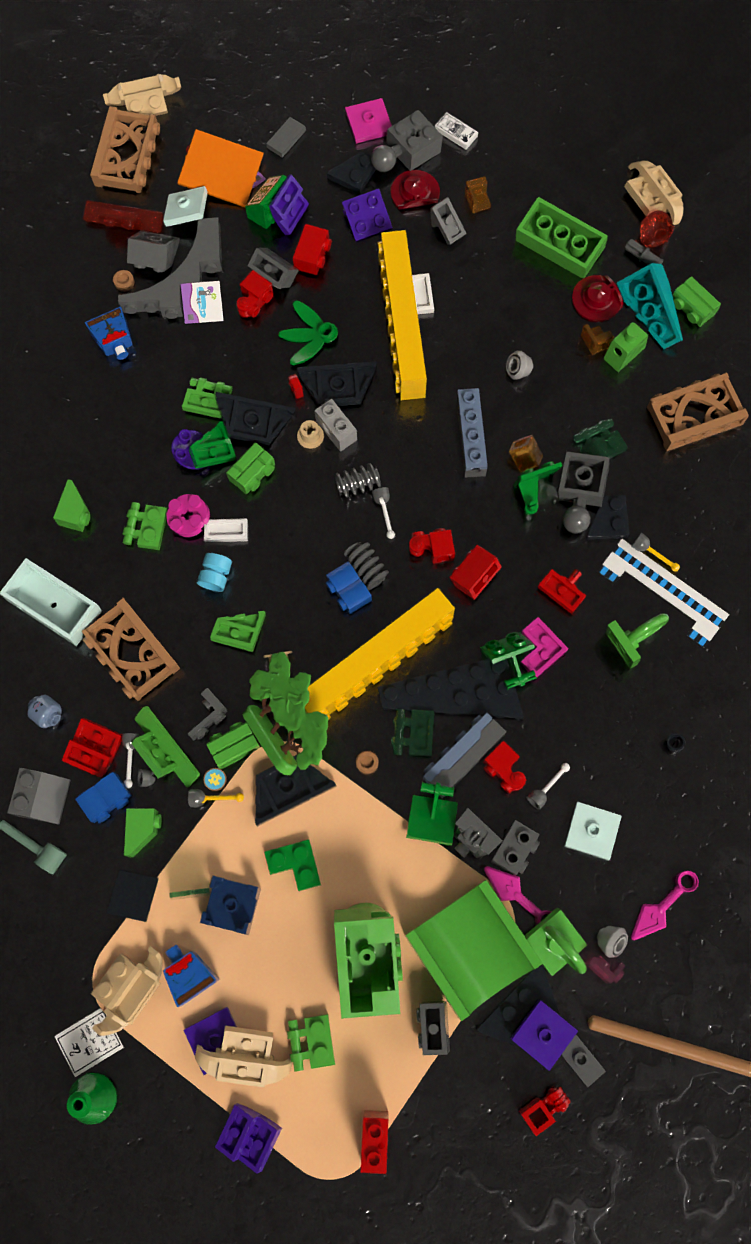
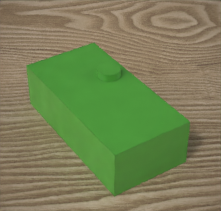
[516,197,608,279]

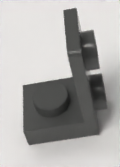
[188,688,228,741]

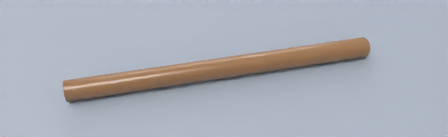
[588,1015,751,1077]

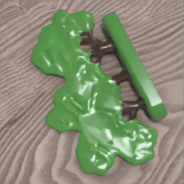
[243,652,328,775]

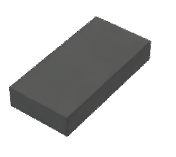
[266,117,306,158]

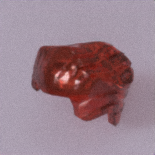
[640,210,675,248]

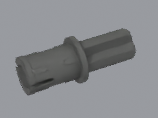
[625,239,664,265]

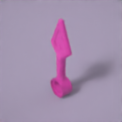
[484,866,551,925]
[631,871,699,940]

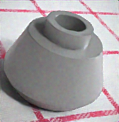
[506,351,533,379]
[597,926,628,958]

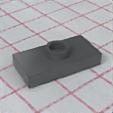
[561,1035,606,1087]

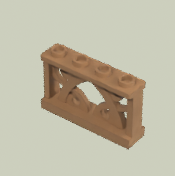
[90,106,160,193]
[647,373,749,451]
[81,598,180,701]

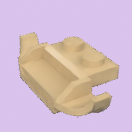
[103,74,181,116]
[624,161,683,226]
[91,946,162,1036]
[195,1026,292,1088]

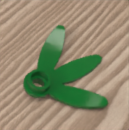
[278,301,338,365]

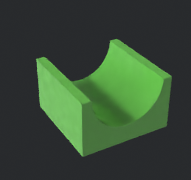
[405,880,543,1021]

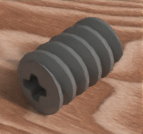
[334,463,381,498]
[344,542,389,590]

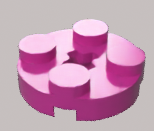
[167,494,210,537]

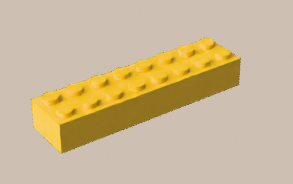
[378,230,427,400]
[305,588,455,720]

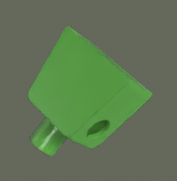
[604,322,648,372]

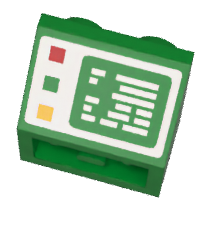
[245,175,287,229]

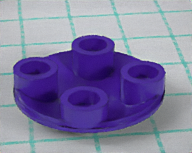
[172,429,204,469]

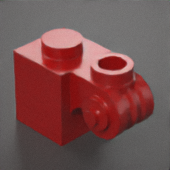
[237,270,273,318]
[409,528,455,564]
[483,741,526,794]
[519,1086,571,1136]

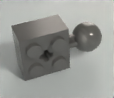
[371,110,443,172]
[559,452,610,533]

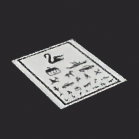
[55,1008,124,1077]

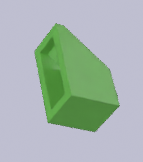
[53,479,90,532]
[124,809,162,857]

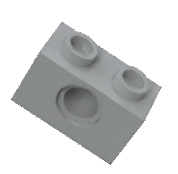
[315,399,357,452]

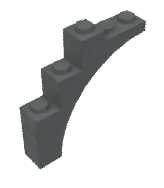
[118,218,222,319]

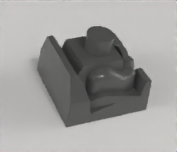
[453,808,503,858]

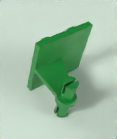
[513,461,562,515]
[480,632,537,690]
[406,782,458,846]

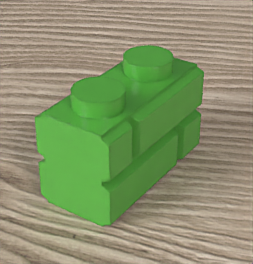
[673,277,721,327]
[226,443,275,494]
[206,722,260,770]

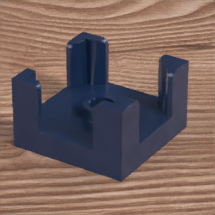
[200,876,261,935]

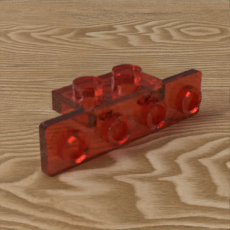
[83,201,164,233]

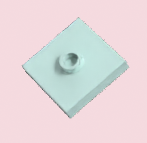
[163,186,208,227]
[564,802,622,861]

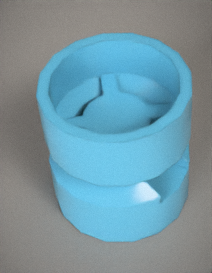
[197,553,232,592]

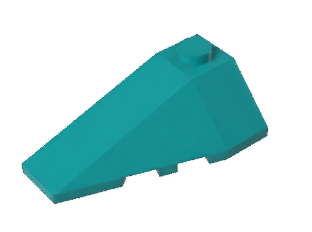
[617,263,683,349]

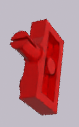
[538,569,586,614]

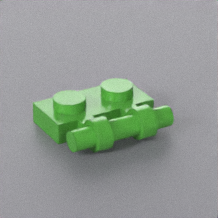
[182,377,232,419]
[123,502,168,550]
[287,1014,335,1072]

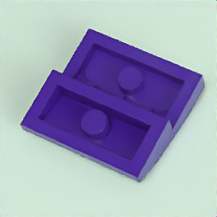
[269,174,309,235]
[215,1103,282,1174]

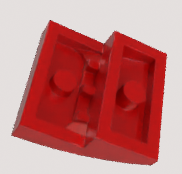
[62,718,122,778]

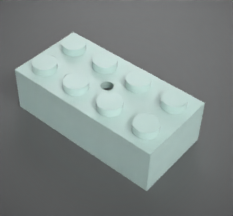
[0,558,102,646]

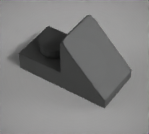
[430,197,466,245]

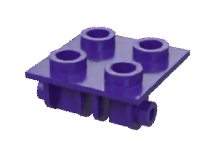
[342,189,393,241]

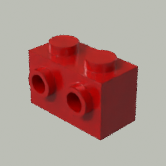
[293,224,332,275]
[450,545,502,600]

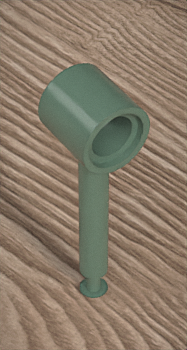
[0,820,67,874]

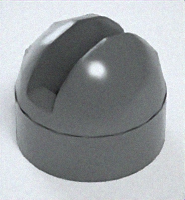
[137,769,155,787]

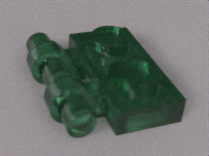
[573,418,628,458]
[392,709,434,757]

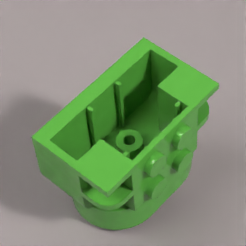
[334,903,403,1019]

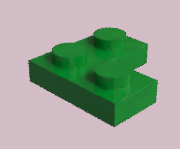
[264,839,321,892]

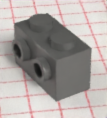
[248,248,299,289]
[491,820,540,876]
[417,1001,450,1055]

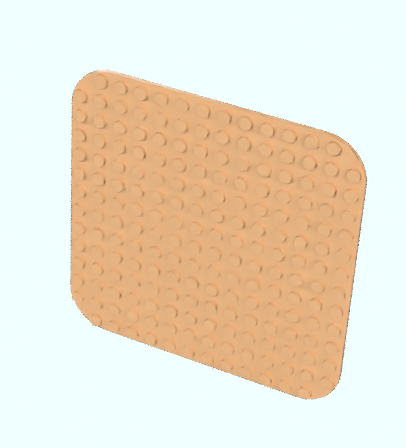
[92,741,515,1180]

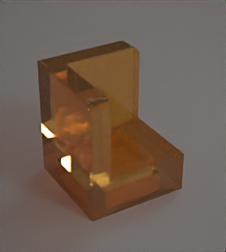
[465,176,491,213]
[581,324,614,355]
[509,435,543,472]

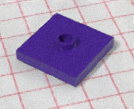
[510,999,578,1071]
[183,1007,237,1076]

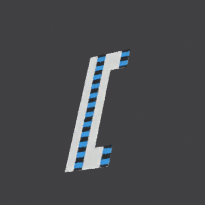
[598,539,729,648]

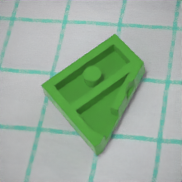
[210,611,266,652]

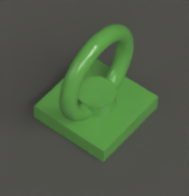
[606,614,669,669]
[525,907,587,976]

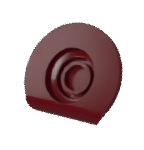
[391,170,440,210]
[572,275,623,322]

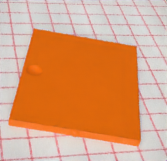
[178,129,264,208]

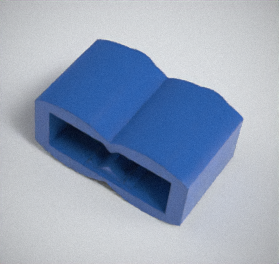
[325,562,372,614]
[75,772,132,823]

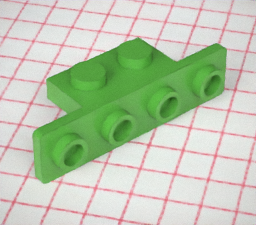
[131,706,200,787]

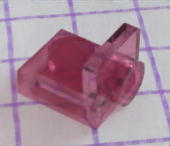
[585,956,626,984]

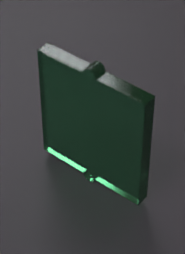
[169,888,210,900]

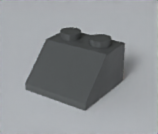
[127,230,180,272]
[8,768,71,824]

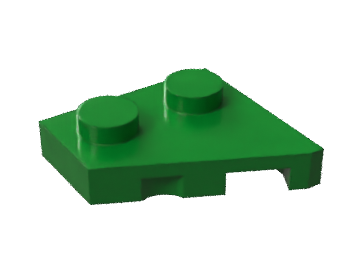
[189,421,236,469]

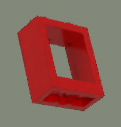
[361,1110,389,1174]

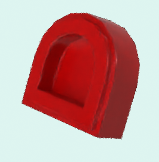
[288,373,303,399]

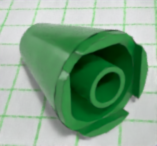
[67,1073,117,1124]

